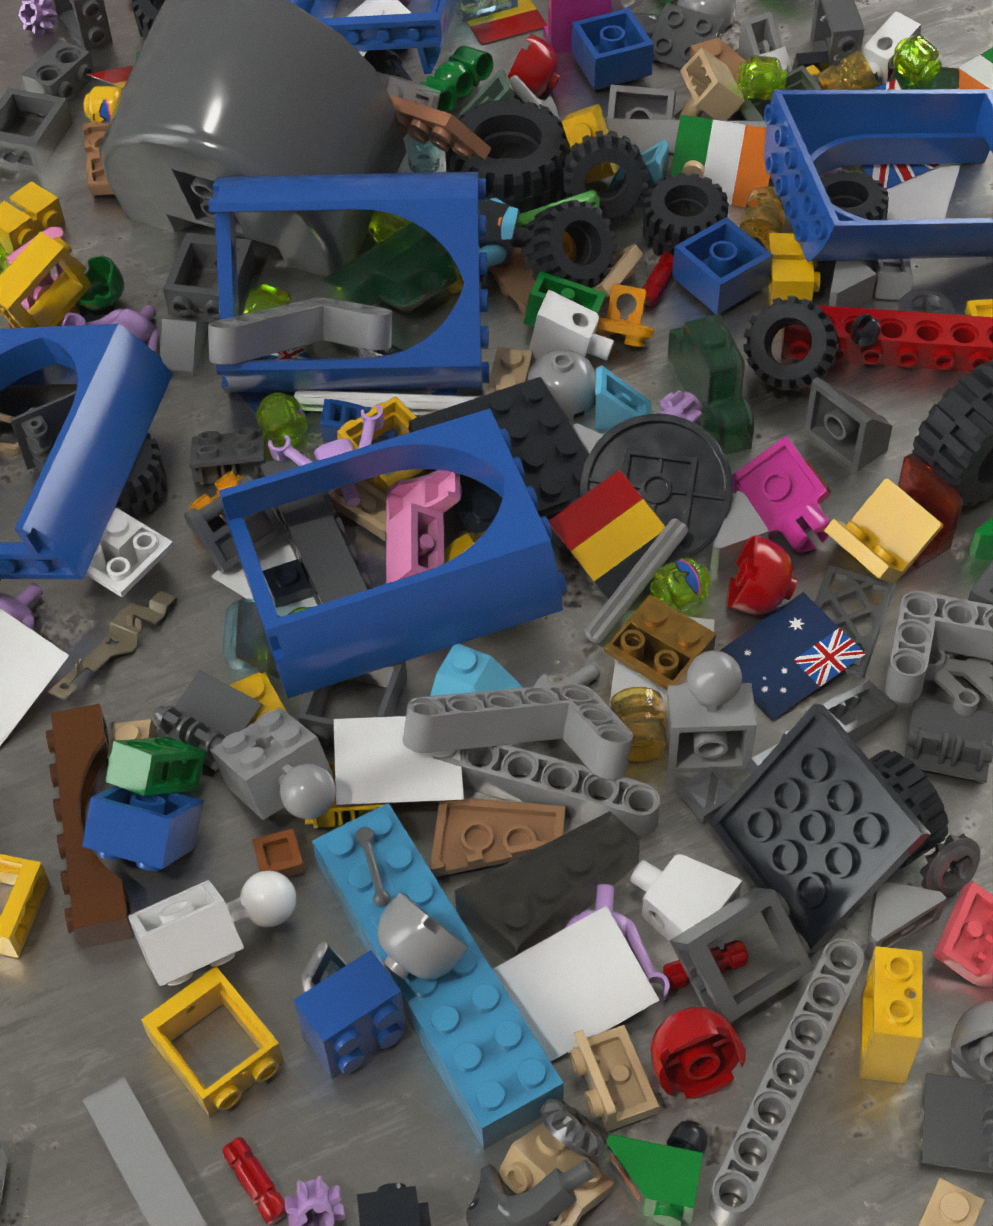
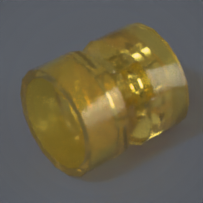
[817,50,878,90]
[738,187,787,250]
[611,687,668,764]

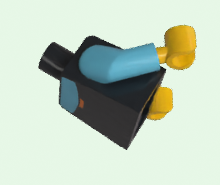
[443,198,529,294]

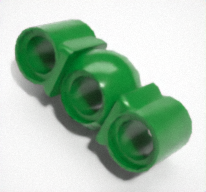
[419,45,494,113]

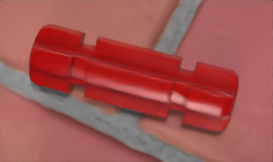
[642,252,674,307]
[662,940,748,990]
[222,1137,288,1225]

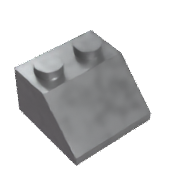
[607,85,676,120]

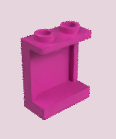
[543,0,611,54]

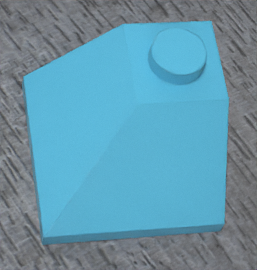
[430,644,524,696]

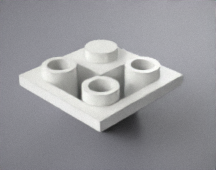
[86,508,174,597]

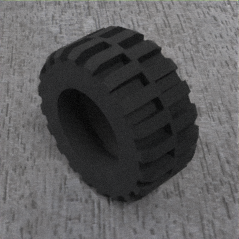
[445,99,570,214]
[912,360,993,506]

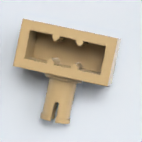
[674,47,745,121]

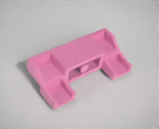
[386,470,462,584]

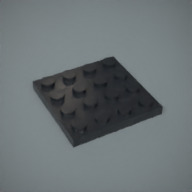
[408,377,589,542]
[709,704,931,953]

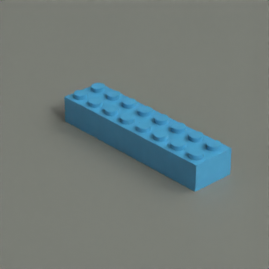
[312,803,564,1150]

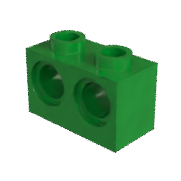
[105,737,206,796]

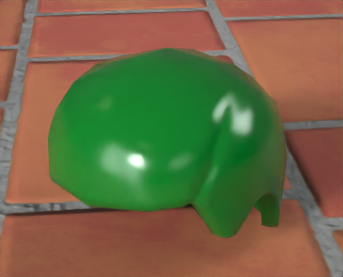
[78,255,124,312]

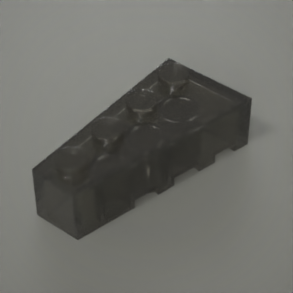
[454,811,641,961]

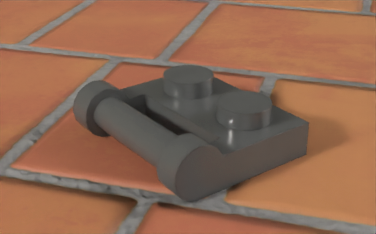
[184,475,286,573]

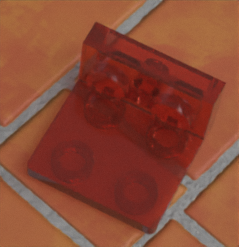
[898,453,963,570]

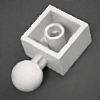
[128,871,296,986]

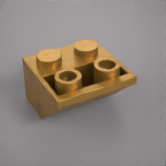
[604,595,717,690]

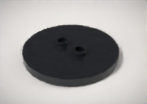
[580,414,733,558]

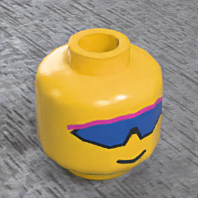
[84,86,123,123]

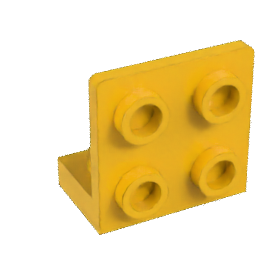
[824,479,943,584]

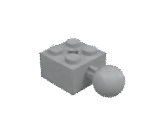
[664,651,757,773]
[210,707,336,820]

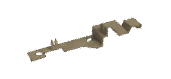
[48,591,177,700]

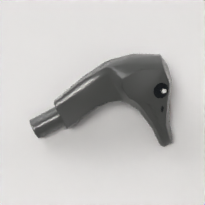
[466,1160,596,1226]

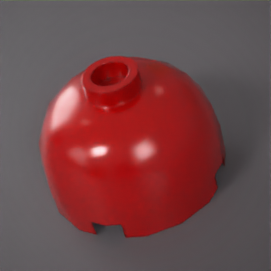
[508,33,561,99]
[726,535,797,615]
[650,1007,746,1099]

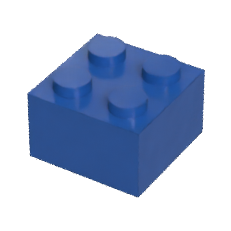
[571,8,654,90]
[672,217,773,315]
[82,785,204,871]
[293,950,407,1079]

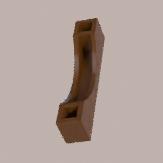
[46,703,134,949]

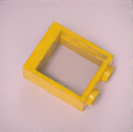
[0,231,92,328]
[337,396,433,494]
[0,854,50,958]
[859,946,922,1083]
[141,966,284,1117]

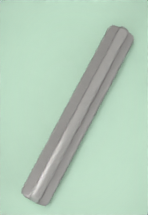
[584,518,688,645]

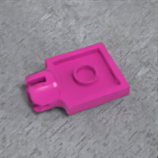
[732,436,831,553]

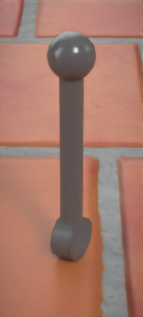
[356,827,391,907]

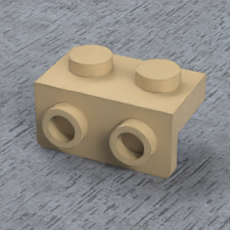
[568,1025,659,1132]
[498,1122,615,1226]

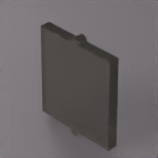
[235,597,281,680]

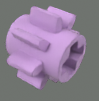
[18,0,57,35]
[658,390,703,426]
[285,1176,345,1226]

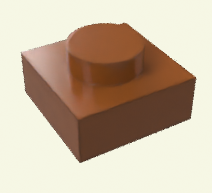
[252,828,305,877]

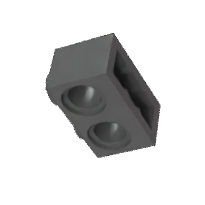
[21,40,95,102]

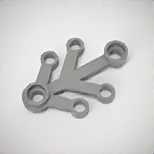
[925,648,993,716]

